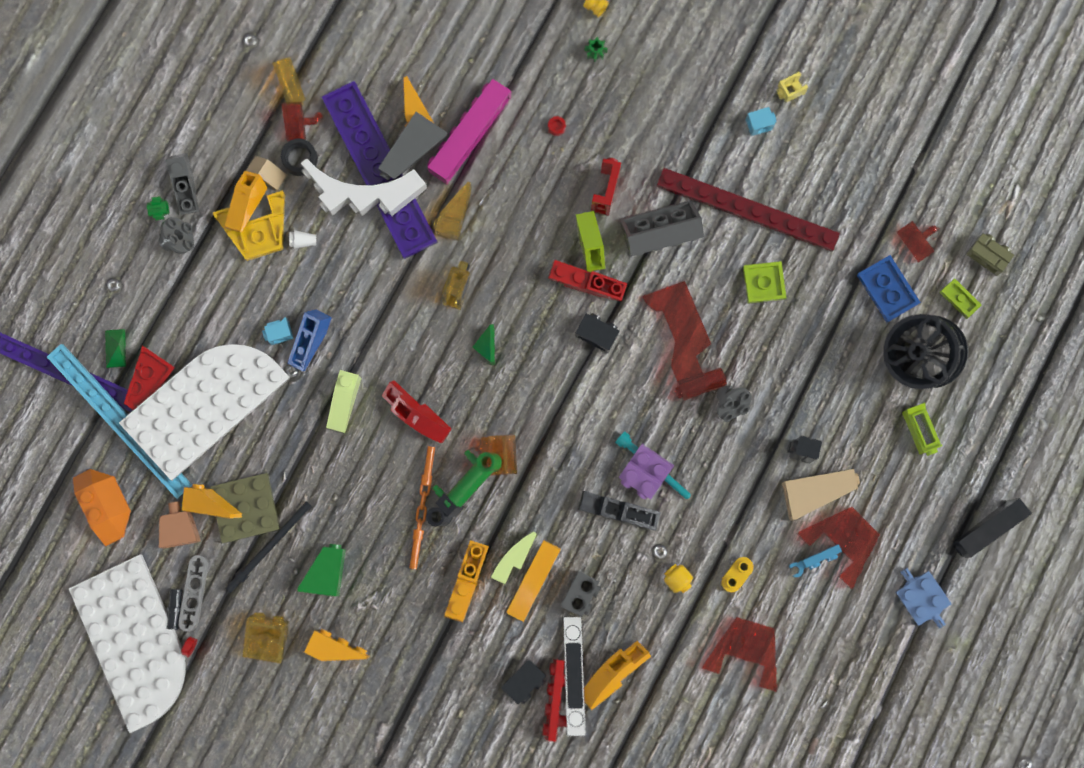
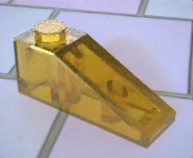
[433,182,472,241]

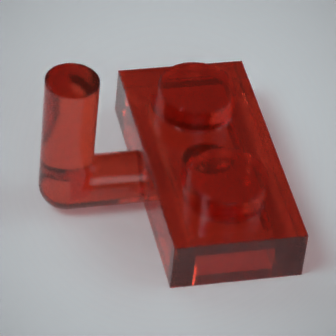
[281,102,322,141]
[897,221,940,262]

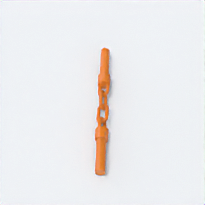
[409,446,435,569]

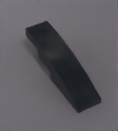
[578,491,661,531]

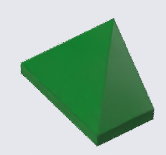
[472,324,495,365]
[105,329,126,368]

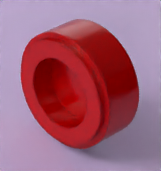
[548,116,566,136]
[181,636,197,657]

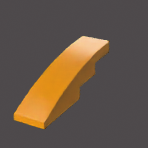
[506,540,561,622]

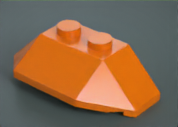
[73,469,131,546]

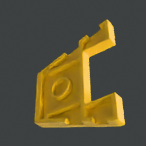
[213,190,285,261]

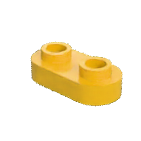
[721,557,753,592]

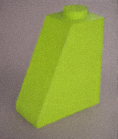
[576,211,606,272]

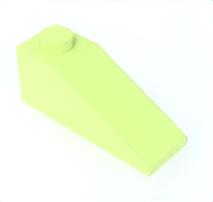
[326,370,361,433]

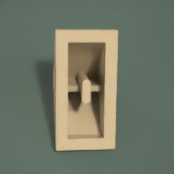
[246,156,287,191]

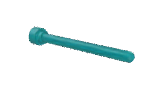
[615,431,691,499]

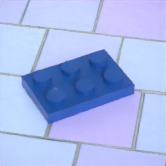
[857,255,921,323]

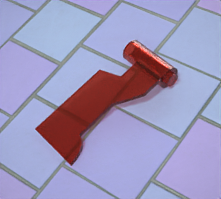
[642,281,727,401]

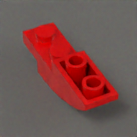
[548,260,627,302]
[382,380,452,443]

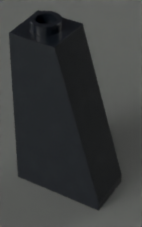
[953,498,1032,558]

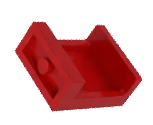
[591,158,621,216]

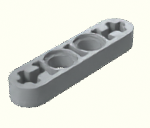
[179,555,209,632]

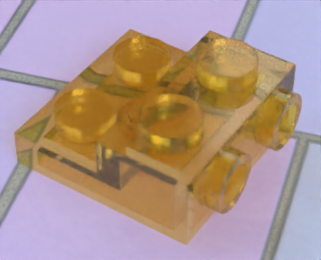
[242,612,289,664]

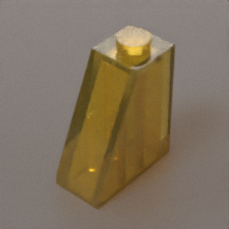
[272,56,306,108]

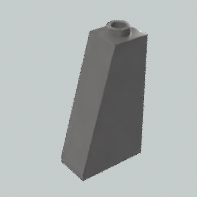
[378,112,448,181]

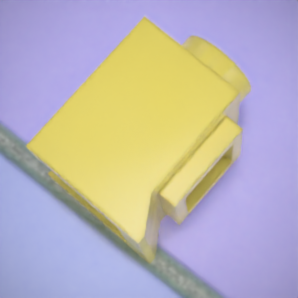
[777,72,808,103]

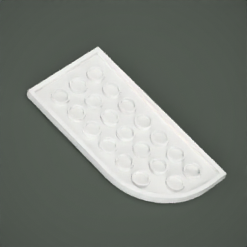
[119,345,290,481]
[69,555,186,733]

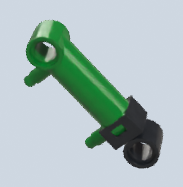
[426,450,502,527]

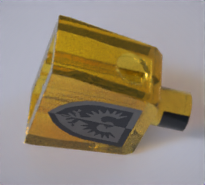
[442,261,470,310]

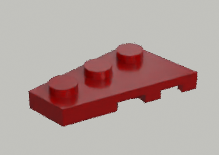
[124,345,175,410]

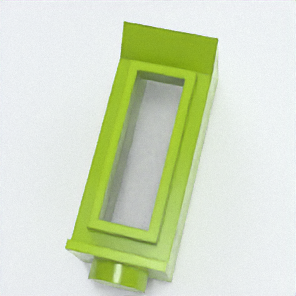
[902,403,943,456]

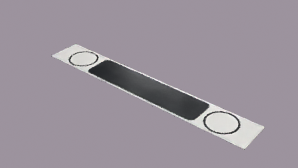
[564,617,585,736]

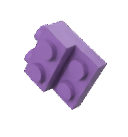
[619,444,674,500]

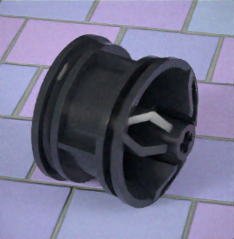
[883,314,969,389]

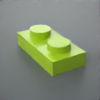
[939,278,982,319]

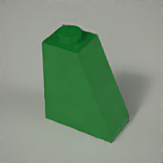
[297,544,346,597]

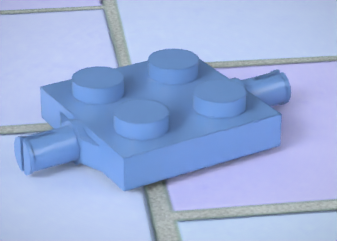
[895,568,951,629]

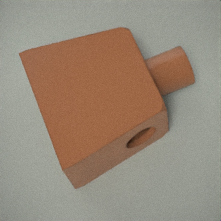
[159,502,201,549]

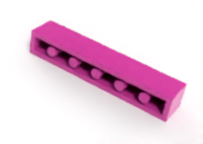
[427,79,511,185]

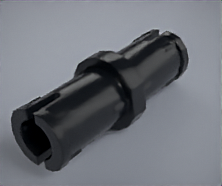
[166,589,182,630]

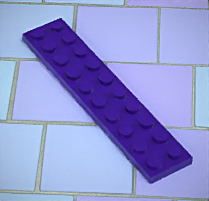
[321,81,438,259]

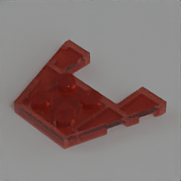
[796,506,880,589]
[702,617,778,692]

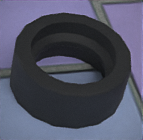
[281,138,318,176]

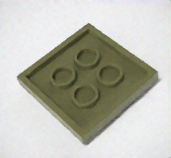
[210,473,280,544]

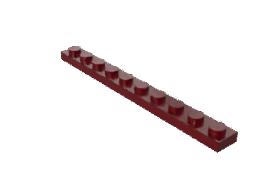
[657,168,840,252]

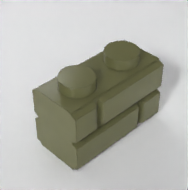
[966,233,1014,276]

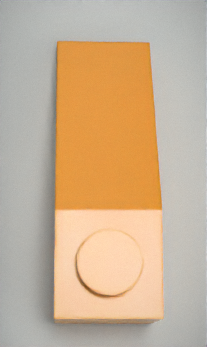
[404,76,434,127]
[182,484,242,518]

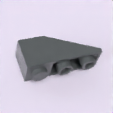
[165,153,199,215]

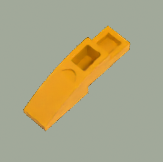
[444,540,489,623]
[584,641,651,710]

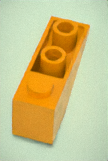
[224,171,268,232]
[304,628,370,661]

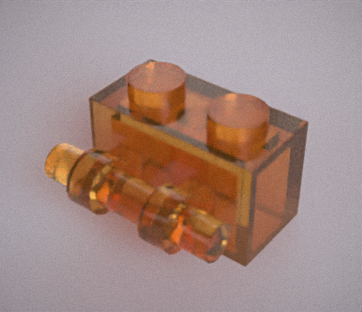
[479,435,517,476]

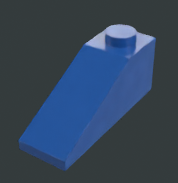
[287,309,332,371]

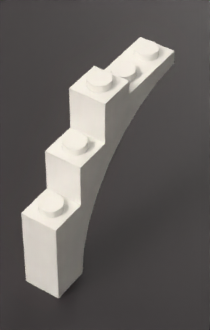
[301,159,427,216]

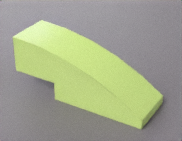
[491,532,537,584]

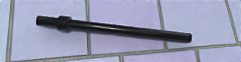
[226,501,312,593]

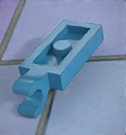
[788,544,842,578]

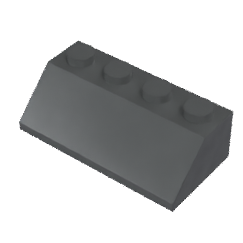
[619,200,704,256]

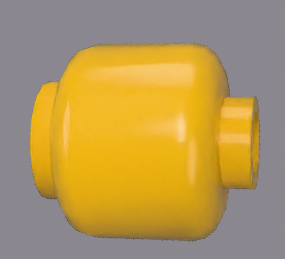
[664,564,693,593]

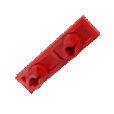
[542,659,567,742]

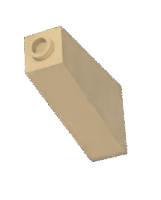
[782,469,860,521]

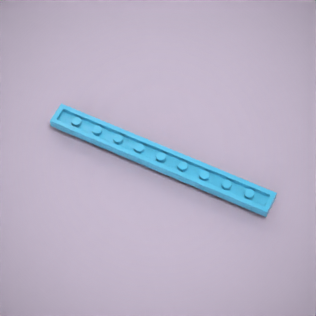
[47,344,192,499]

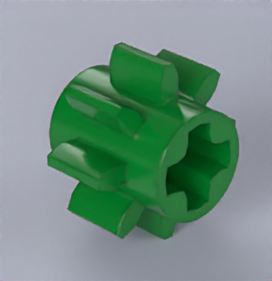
[584,37,608,62]
[147,196,169,221]

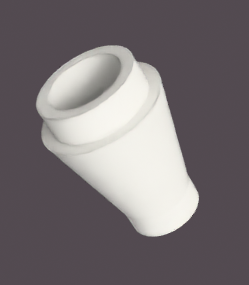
[289,230,316,249]

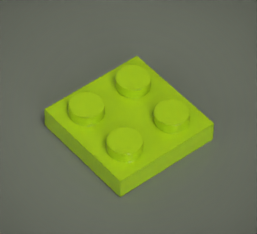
[743,261,787,304]

